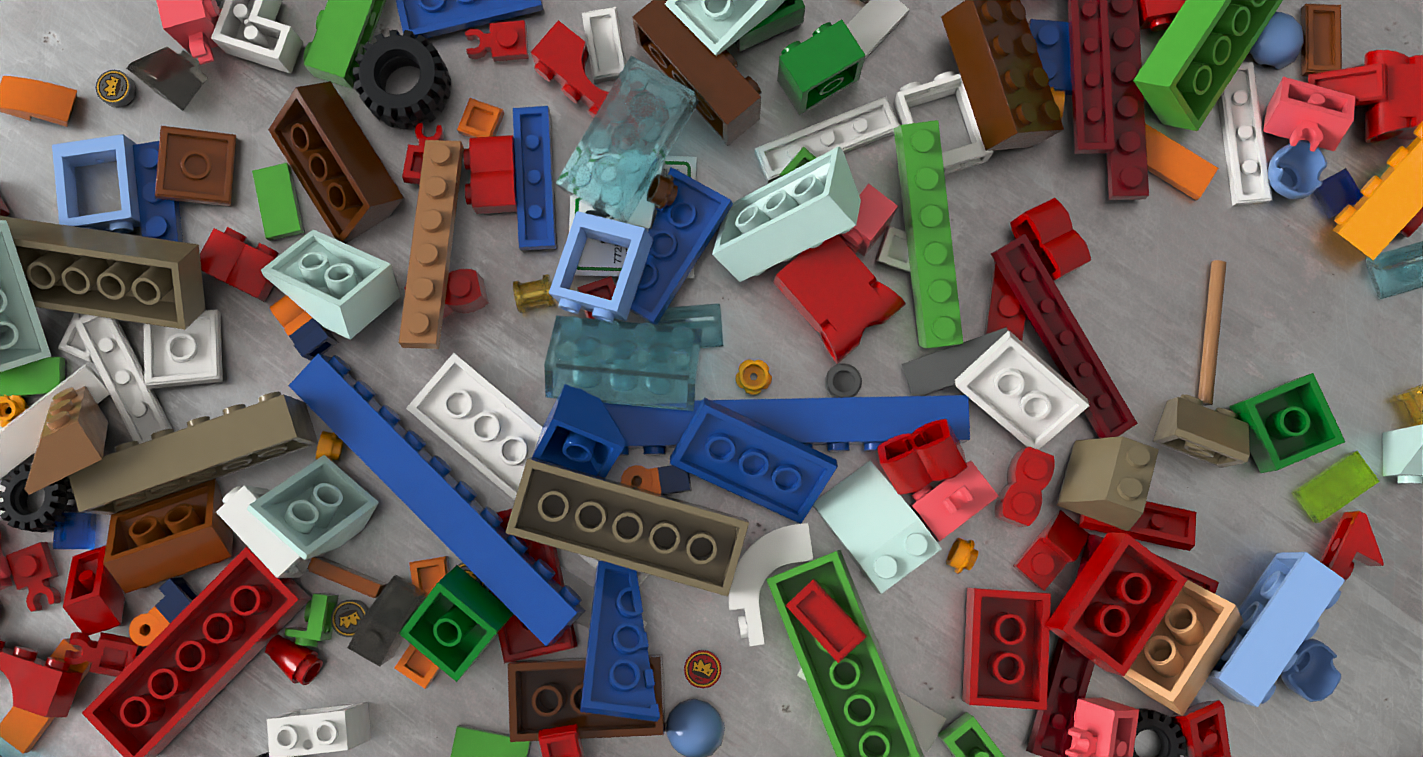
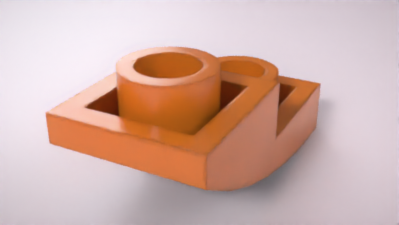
[0,76,77,127]

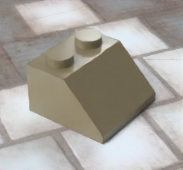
[1153,394,1250,468]
[1057,436,1159,531]

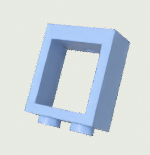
[52,134,141,234]
[549,211,653,323]

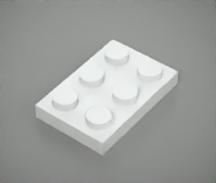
[955,330,1090,450]

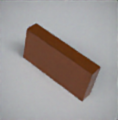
[1301,4,1342,76]
[307,557,389,598]

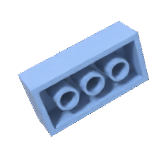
[1206,552,1345,707]

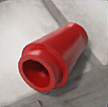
[265,635,323,685]

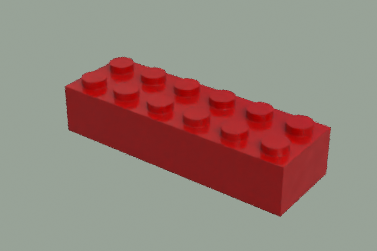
[82,546,312,757]

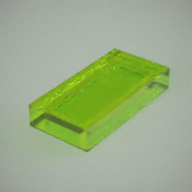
[1293,451,1380,523]

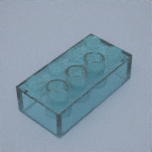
[556,56,698,223]
[544,315,702,411]

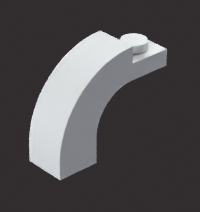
[729,523,813,646]

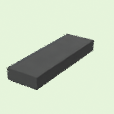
[902,327,1008,396]

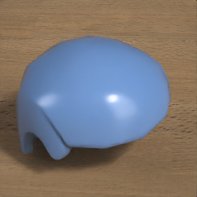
[1250,12,1304,70]
[1268,140,1327,199]
[1281,638,1341,702]
[665,698,725,757]

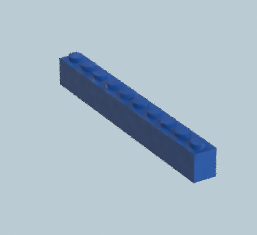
[288,354,586,646]
[603,395,970,456]

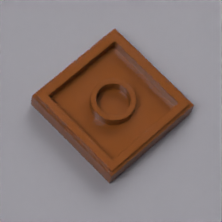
[155,126,236,207]

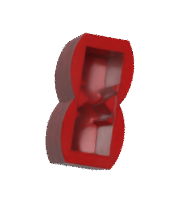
[463,135,517,214]
[1010,198,1091,281]
[200,227,279,302]
[404,269,489,319]
[877,419,968,495]
[995,447,1055,527]

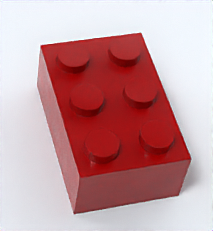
[1045,532,1188,676]
[962,588,1051,710]

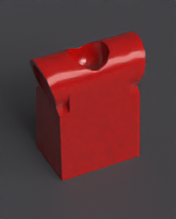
[1364,50,1423,143]
[773,235,906,364]

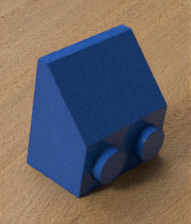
[532,384,626,478]

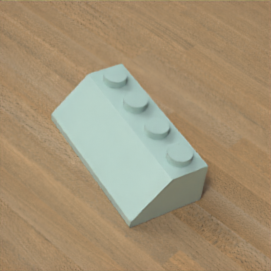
[712,146,861,282]
[0,220,51,372]

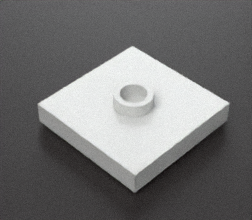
[143,309,223,389]

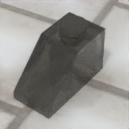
[126,47,208,111]
[347,575,427,667]

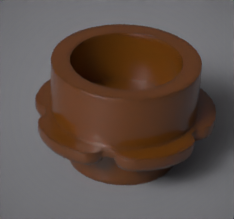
[647,174,678,209]

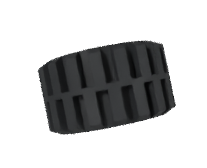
[353,30,451,130]

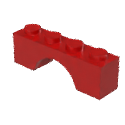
[531,20,670,150]
[0,639,83,717]

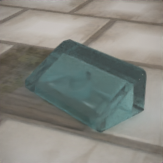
[1366,241,1423,299]
[649,304,723,352]

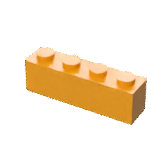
[1333,121,1423,260]

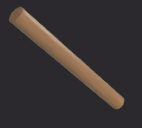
[1198,260,1227,405]

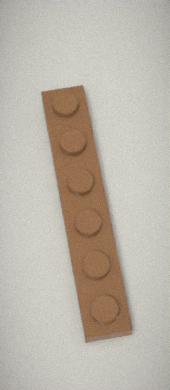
[398,140,464,349]

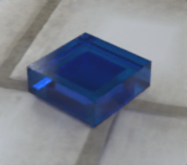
[1313,168,1363,218]
[53,513,96,550]

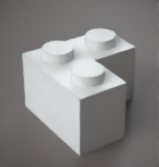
[211,0,303,74]

